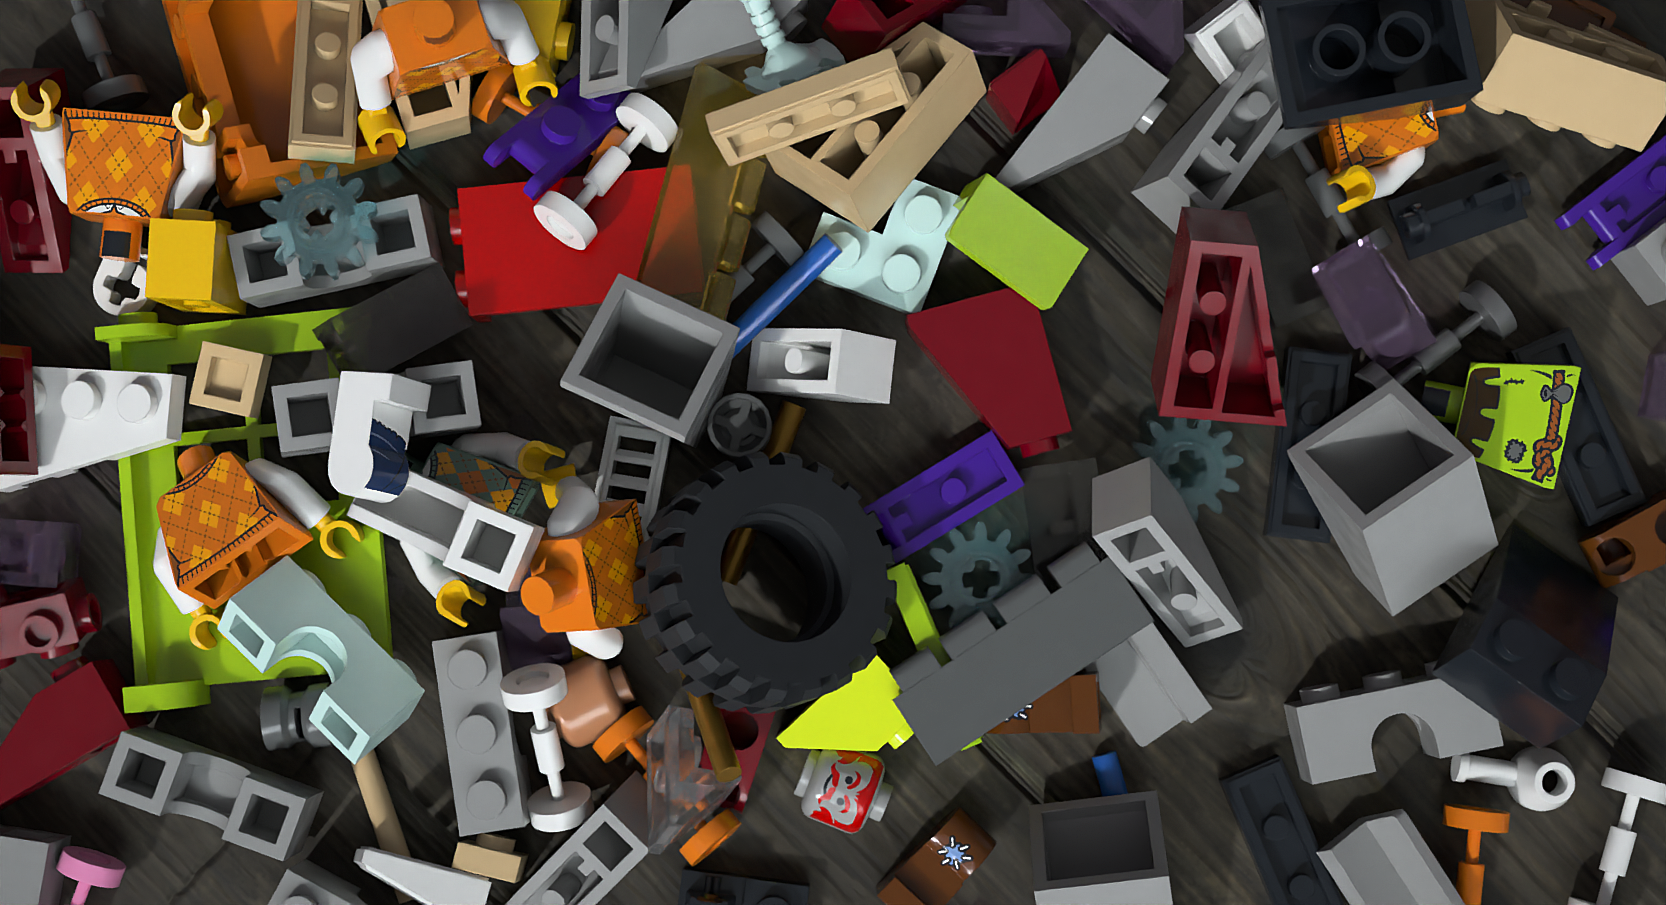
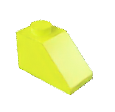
[776,654,914,751]

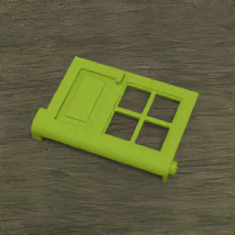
[95,306,394,714]

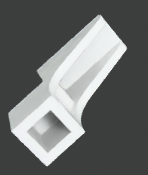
[347,469,545,592]

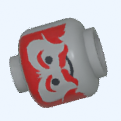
[794,749,893,834]

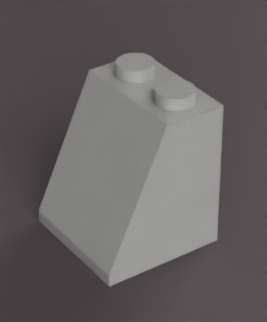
[560,273,740,448]
[1287,378,1499,616]
[1029,790,1173,905]

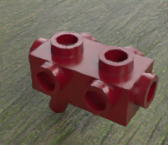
[0,576,103,669]

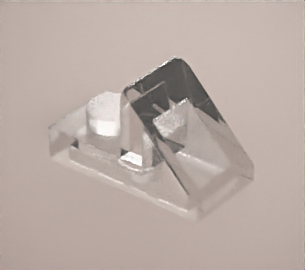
[647,705,742,855]

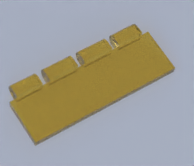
[636,62,767,321]

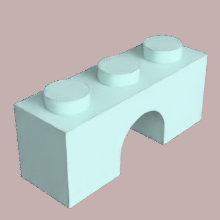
[217,555,425,765]

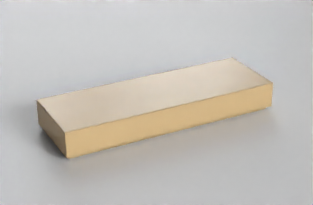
[288,0,363,164]
[705,47,912,166]

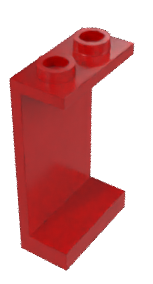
[449,165,704,323]

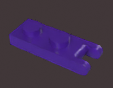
[483,73,631,201]
[1554,134,1666,271]
[863,430,1025,569]

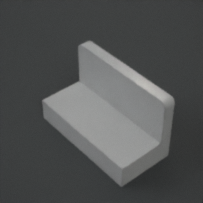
[1084,622,1212,747]
[1317,809,1465,905]

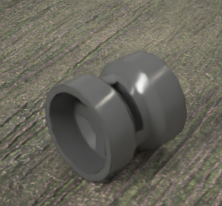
[707,393,773,459]
[260,682,335,751]

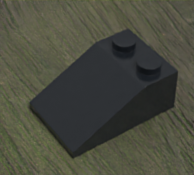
[1258,0,1484,130]
[1431,524,1619,749]

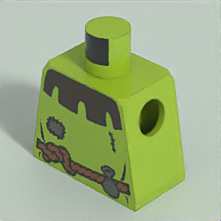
[1421,362,1581,489]

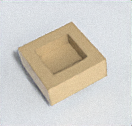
[189,341,272,419]
[451,832,529,883]

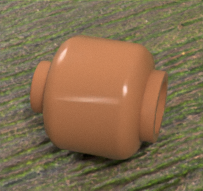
[546,654,636,748]

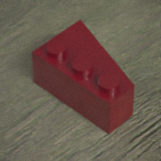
[1150,206,1287,427]

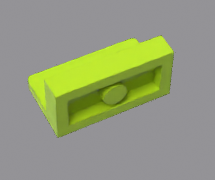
[945,173,1089,310]

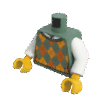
[400,432,565,627]

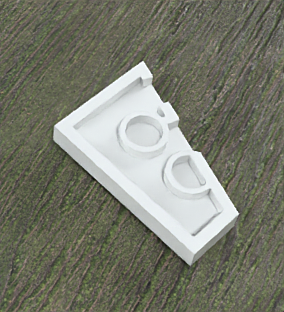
[0,366,187,492]

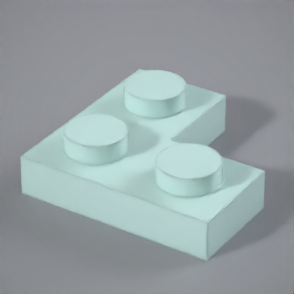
[809,179,959,315]

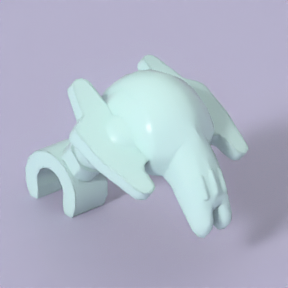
[739,0,846,95]

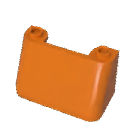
[162,0,399,208]

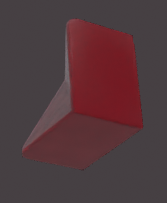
[985,49,1060,136]

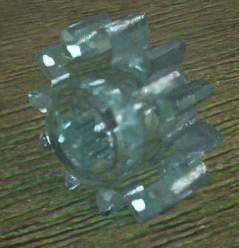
[260,163,379,281]
[1130,417,1243,524]
[922,522,1032,628]

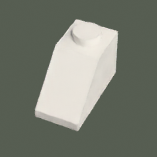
[747,328,896,404]

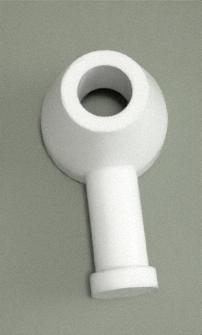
[1450,746,1575,811]

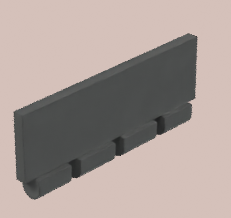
[889,541,1154,766]

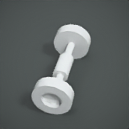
[533,93,679,250]
[500,663,594,832]
[1567,767,1666,905]

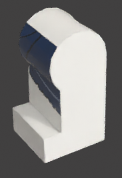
[328,371,431,503]

